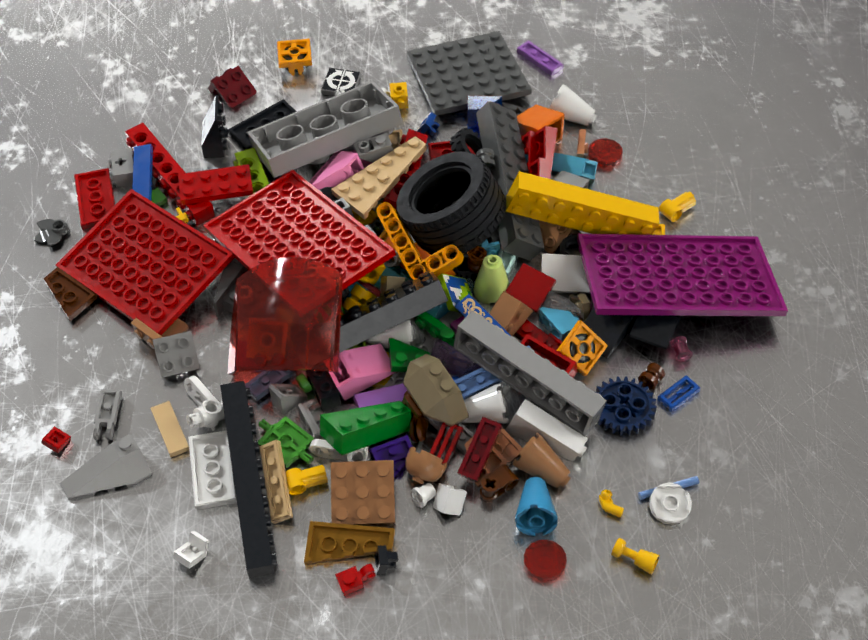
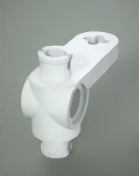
[184,376,224,428]
[309,439,370,462]

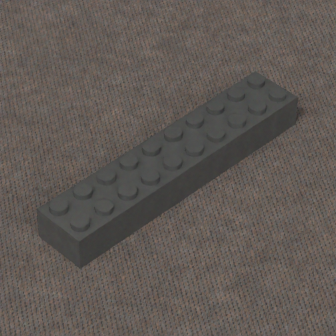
[476,100,545,261]

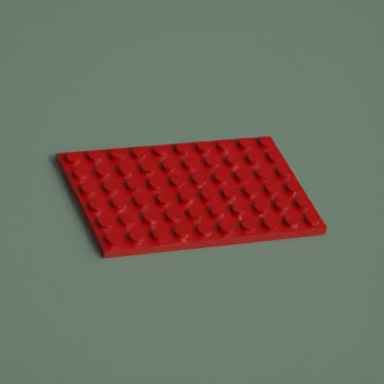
[203,170,396,318]

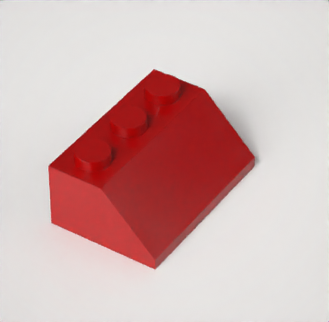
[521,334,578,378]

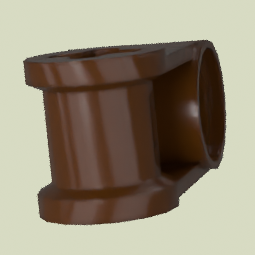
[479,464,519,502]

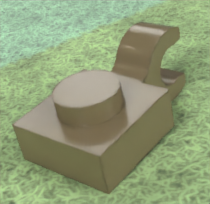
[570,292,591,320]

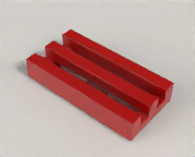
[430,423,464,464]

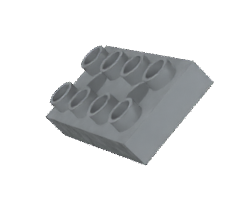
[247,81,403,178]

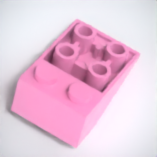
[312,151,364,190]
[323,343,396,400]

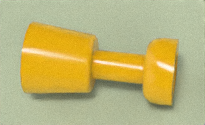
[611,538,660,575]

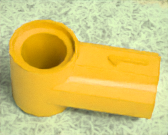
[659,191,696,222]
[286,465,328,495]

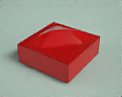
[41,426,71,453]

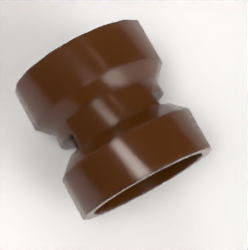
[467,246,487,272]
[638,363,665,390]

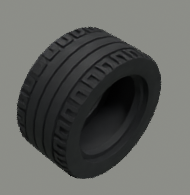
[396,152,506,257]

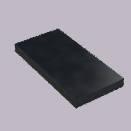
[228,99,297,150]

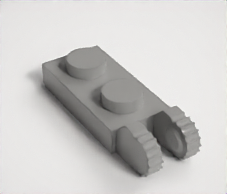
[93,389,122,440]

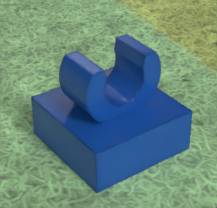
[417,112,440,136]

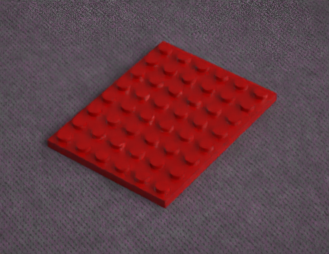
[55,189,235,335]

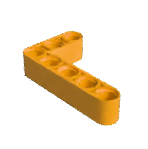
[376,202,464,280]

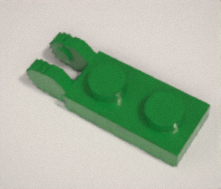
[415,312,455,349]

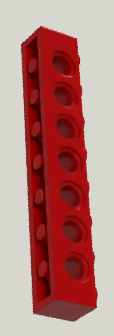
[125,123,215,226]

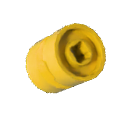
[342,283,377,310]

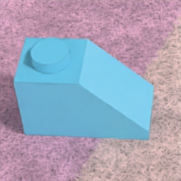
[539,307,579,341]

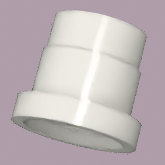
[410,483,436,508]

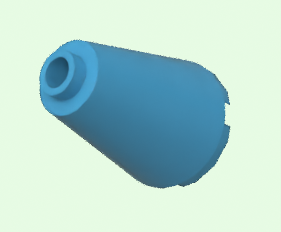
[515,477,558,536]

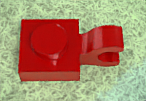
[335,563,376,596]

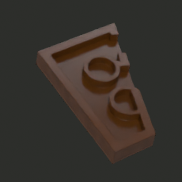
[44,267,98,322]

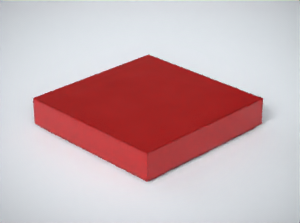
[505,263,556,313]

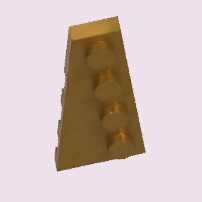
[304,521,395,565]

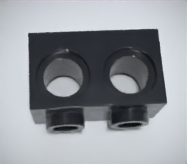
[306,363,341,413]

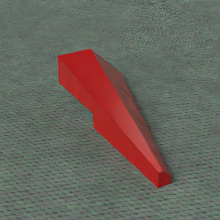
[522,126,558,179]

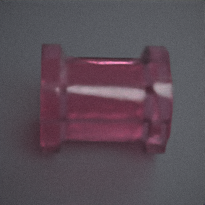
[670,336,693,362]

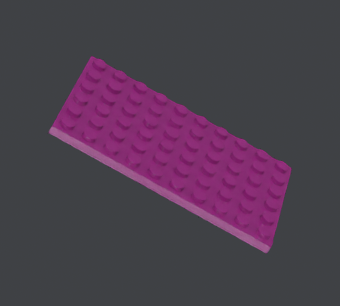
[577,234,788,317]

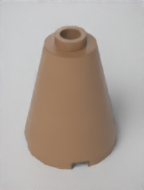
[512,433,571,488]

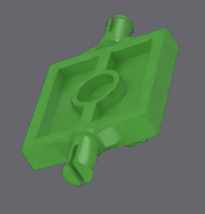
[258,416,314,469]

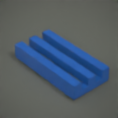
[657,375,700,413]

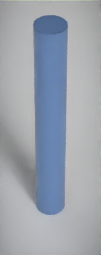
[638,476,699,500]

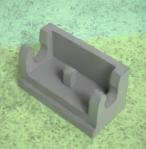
[298,399,325,440]

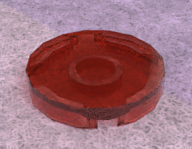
[588,138,623,168]
[523,540,567,582]

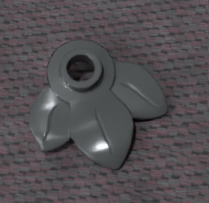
[33,219,69,246]

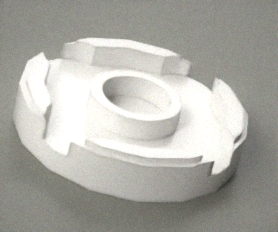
[649,482,692,525]

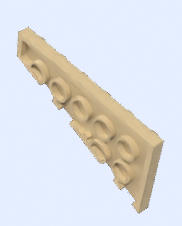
[331,136,427,220]

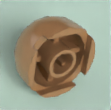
[406,447,448,485]

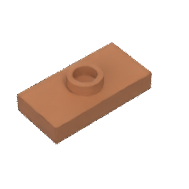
[577,129,589,158]

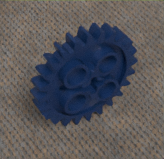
[595,376,657,436]

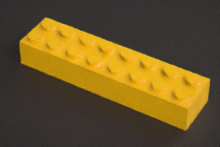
[506,171,659,235]

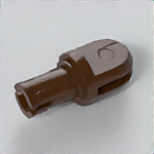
[409,414,429,443]

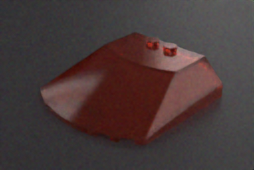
[228,257,343,375]

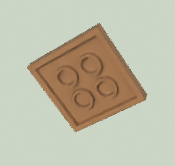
[331,460,395,525]

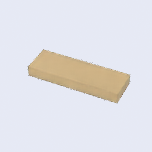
[150,401,189,457]

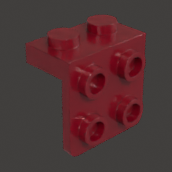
[208,66,257,109]

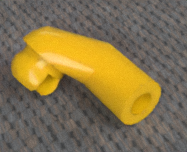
[599,489,624,518]

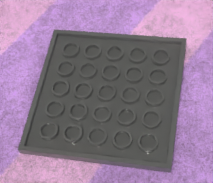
[406,31,532,116]

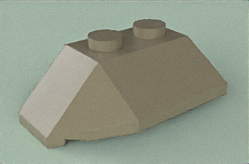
[403,354,469,426]

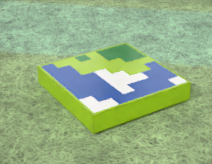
[437,274,472,312]

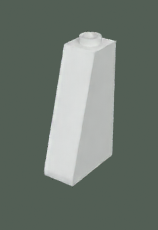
[505,399,588,462]

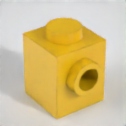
[390,82,408,109]

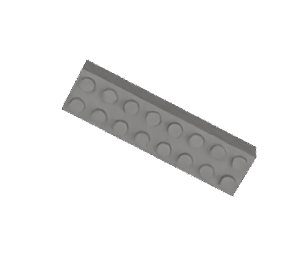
[453,311,607,437]

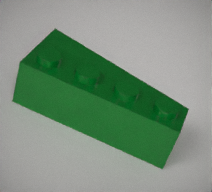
[320,401,411,455]

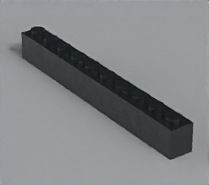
[220,381,278,578]

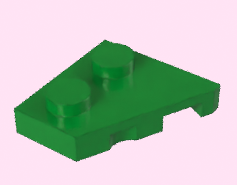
[388,338,430,372]

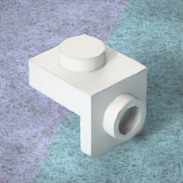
[173,531,209,569]

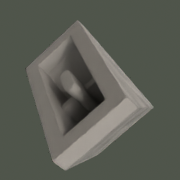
[269,384,308,415]

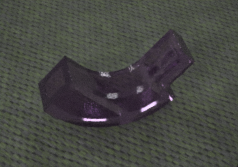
[431,339,482,378]

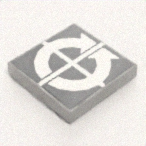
[321,67,361,96]

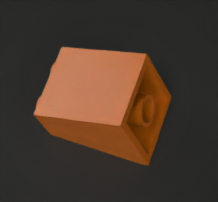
[517,105,565,146]

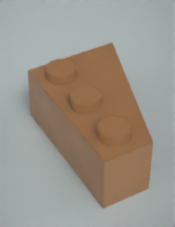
[489,291,533,336]

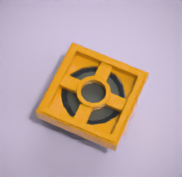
[277,39,312,76]
[556,320,608,376]

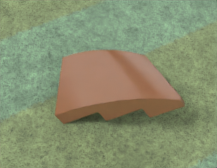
[464,421,523,488]

